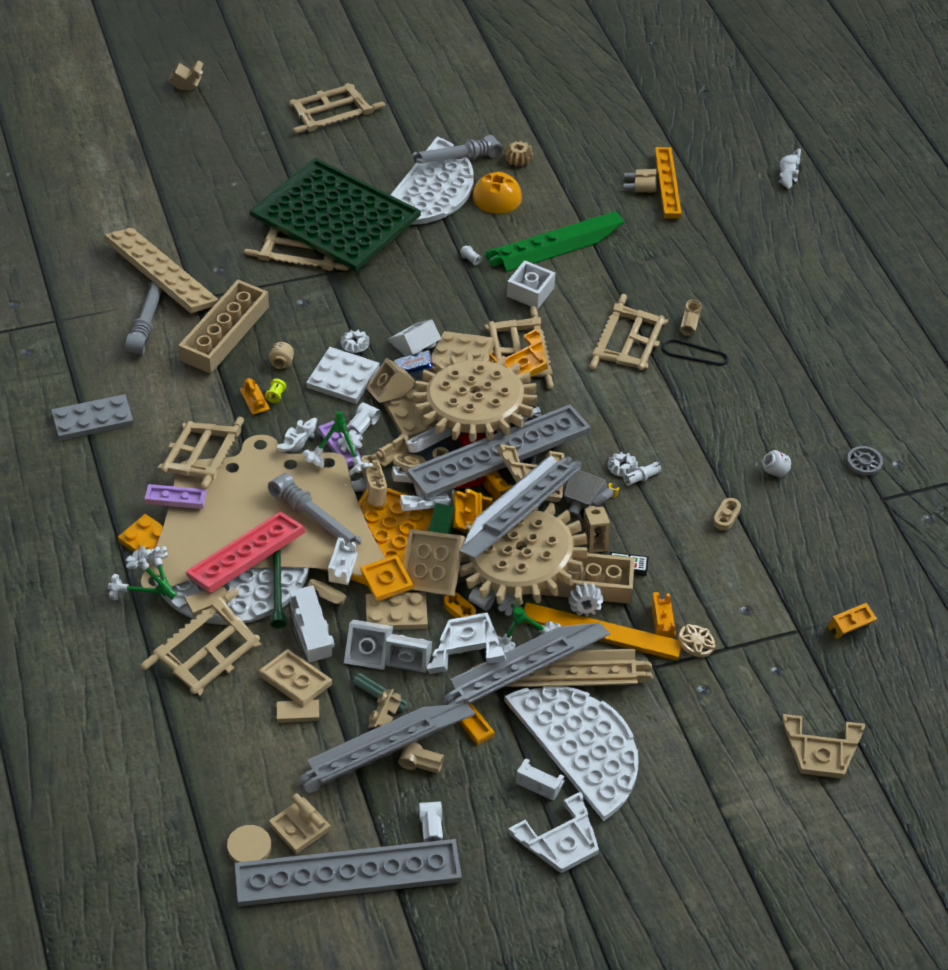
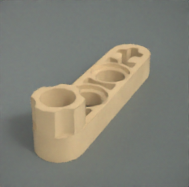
[361,455,387,506]

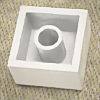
[507,260,555,309]

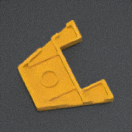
[489,328,548,377]

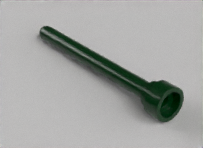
[270,549,286,629]

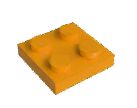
[118,514,163,552]
[360,554,413,602]

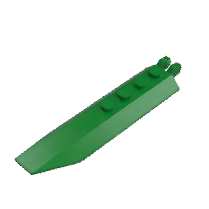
[483,211,624,273]

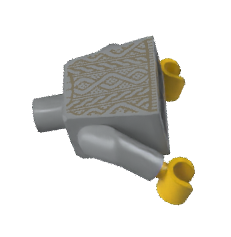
[563,470,619,516]

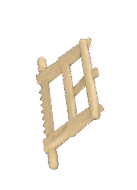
[289,83,385,134]
[243,226,349,271]
[589,294,668,371]
[485,306,553,389]
[157,417,244,489]
[141,588,262,697]

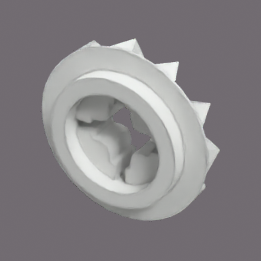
[341,329,369,353]
[608,451,638,477]

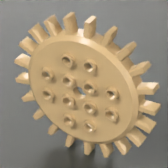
[413,352,537,442]
[459,503,588,606]

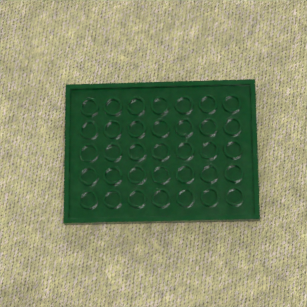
[249,158,421,271]

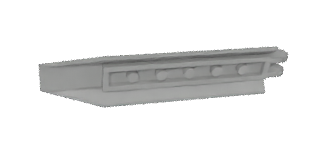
[460,455,582,559]
[443,623,610,705]
[299,703,475,793]

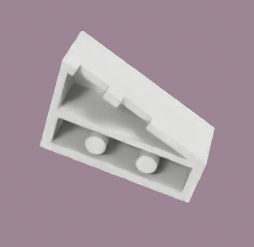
[290,585,335,662]

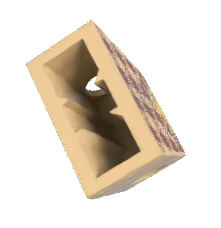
[583,506,610,553]

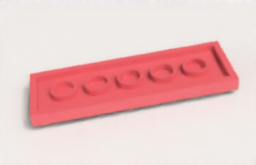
[186,511,305,593]

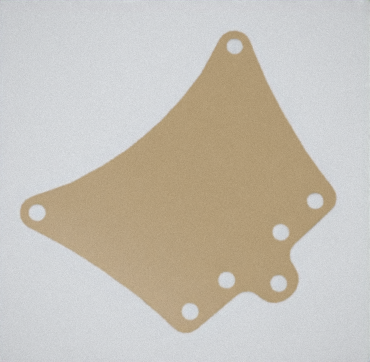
[141,435,385,588]

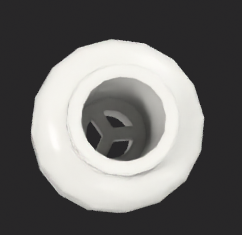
[763,450,791,477]

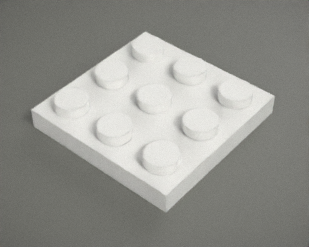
[306,347,379,404]

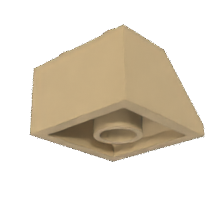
[366,358,415,403]

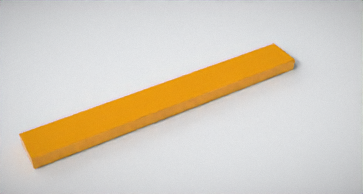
[524,602,682,661]

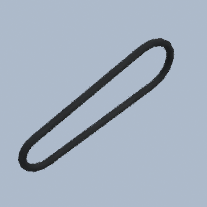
[663,339,729,365]

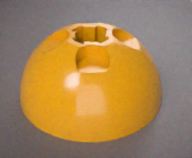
[472,172,522,214]

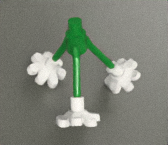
[302,411,373,476]
[108,546,177,600]
[497,594,561,653]

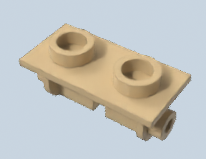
[372,434,409,467]
[368,689,401,729]

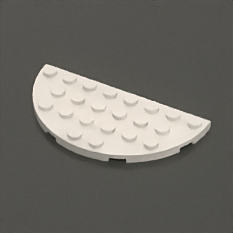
[391,137,474,225]
[152,549,309,625]
[504,686,639,821]

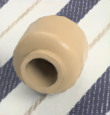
[269,342,294,369]

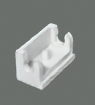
[328,537,358,585]
[516,759,565,801]

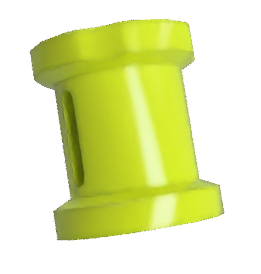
[265,379,287,403]

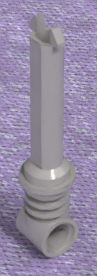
[412,135,503,164]
[125,281,163,355]
[268,473,361,547]

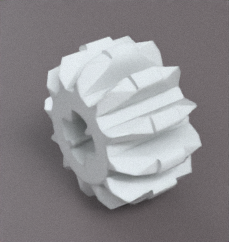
[568,582,603,617]

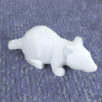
[779,149,801,189]
[276,418,317,453]

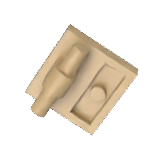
[269,793,331,854]

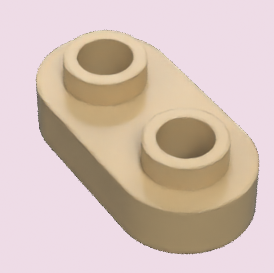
[713,498,741,530]

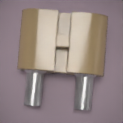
[624,169,657,193]

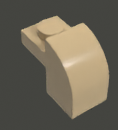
[168,60,203,91]

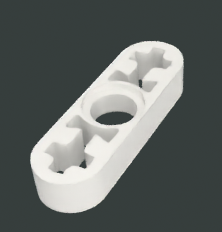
[406,426,452,453]

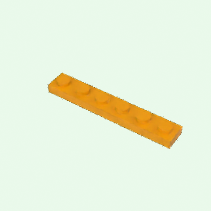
[655,147,682,219]

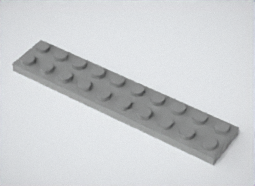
[407,404,591,499]
[235,839,462,907]

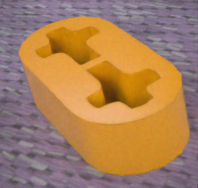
[444,593,476,618]

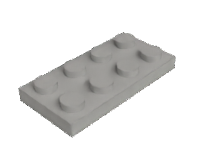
[51,394,134,441]

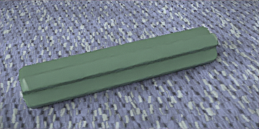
[353,673,407,712]

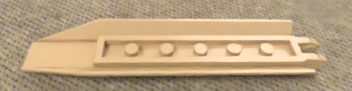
[471,649,653,687]

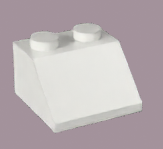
[388,319,441,357]
[344,620,393,670]
[386,634,432,673]

